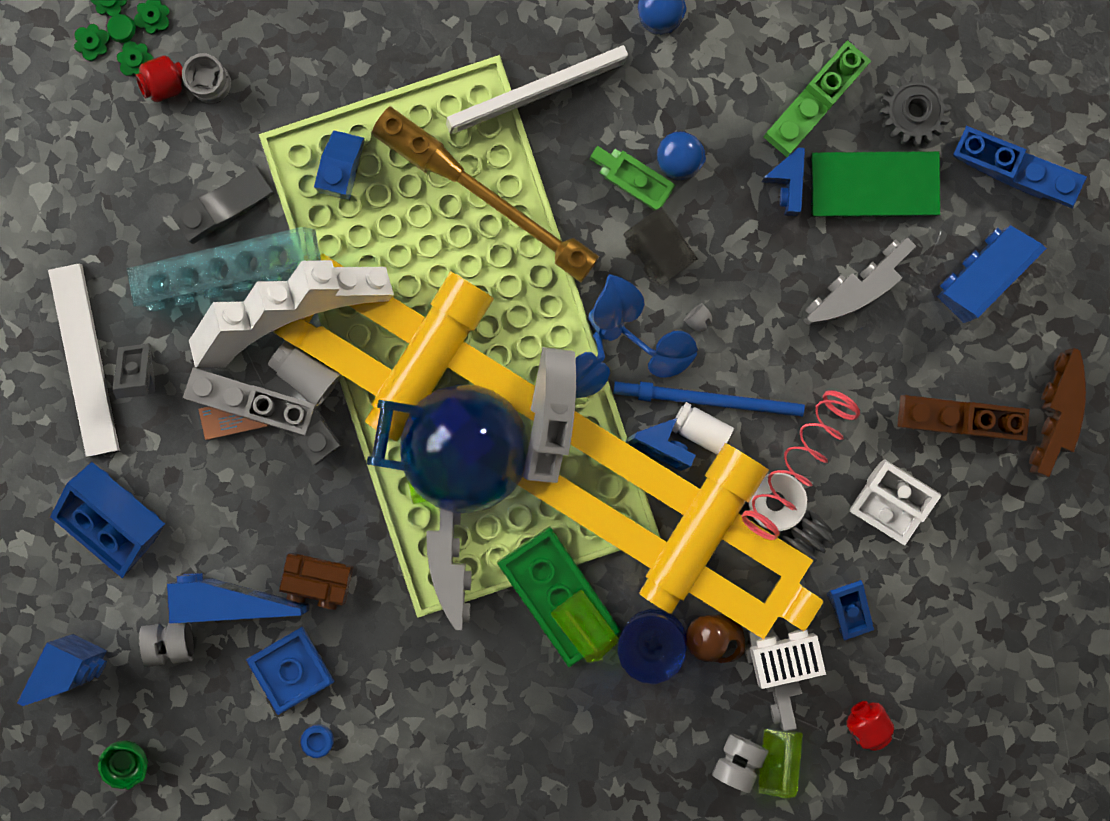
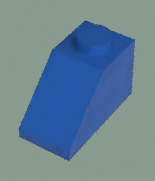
[314,130,365,200]

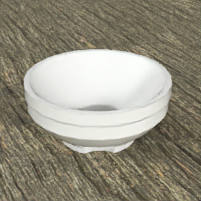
[748,473,807,531]

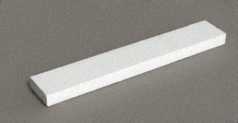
[446,45,628,134]
[48,263,120,457]

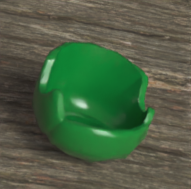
[98,740,148,790]

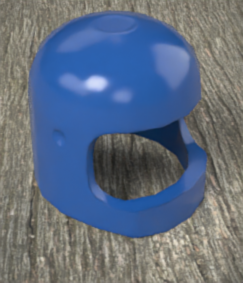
[638,0,686,35]
[657,131,706,180]

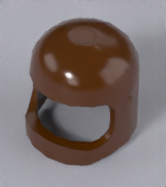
[686,614,745,663]

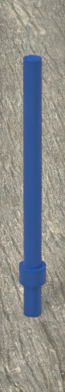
[613,381,805,417]

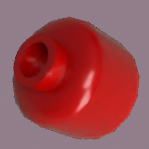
[135,55,183,102]
[846,701,895,751]

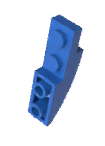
[953,126,1087,208]

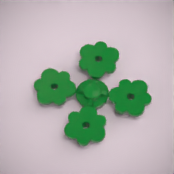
[74,0,170,76]

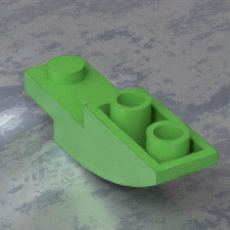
[763,40,871,157]

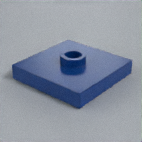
[246,626,335,715]

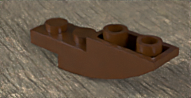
[1029,348,1086,477]
[897,395,1030,441]

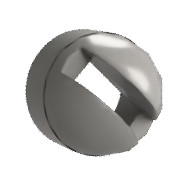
[684,303,712,332]

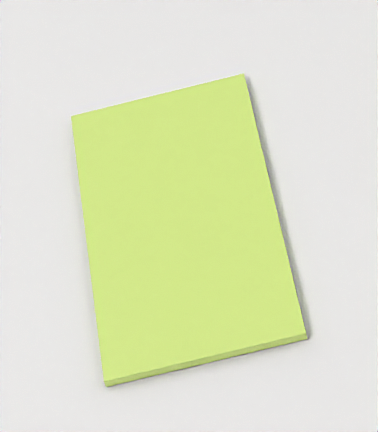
[259,55,660,618]

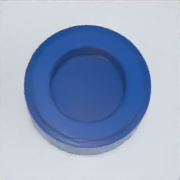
[301,724,334,758]

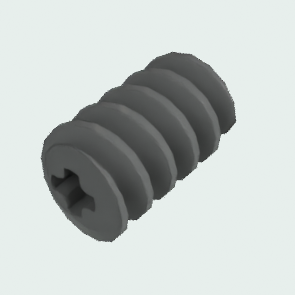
[781,510,835,562]

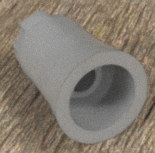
[268,341,342,410]

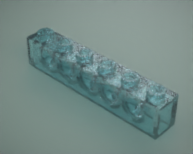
[126,227,321,312]

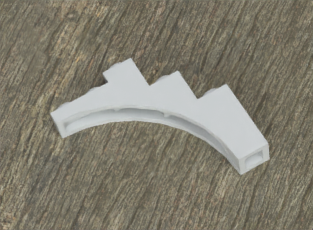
[189,260,394,369]

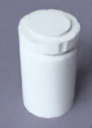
[672,402,734,455]

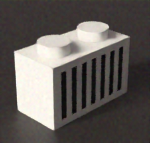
[750,629,826,689]

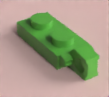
[589,146,676,213]

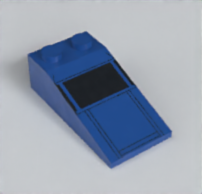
[167,573,309,624]

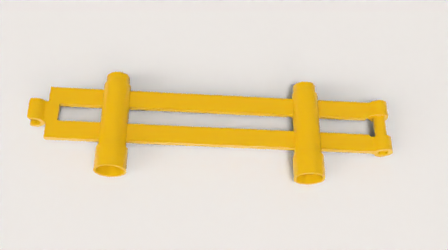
[273,253,823,639]

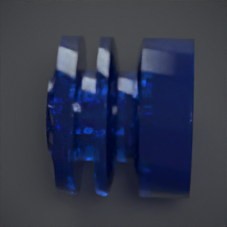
[618,608,687,684]

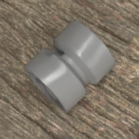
[182,53,231,103]
[139,622,194,667]
[712,733,769,793]

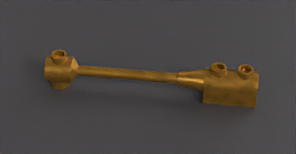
[372,106,600,282]

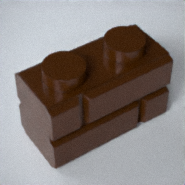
[279,553,354,610]

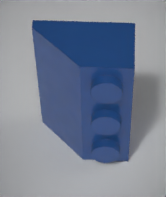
[937,225,1047,323]
[50,462,165,578]
[17,634,107,706]

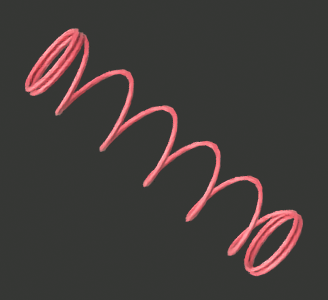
[742,390,860,540]

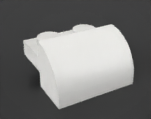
[850,459,941,545]

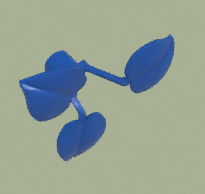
[575,274,698,398]

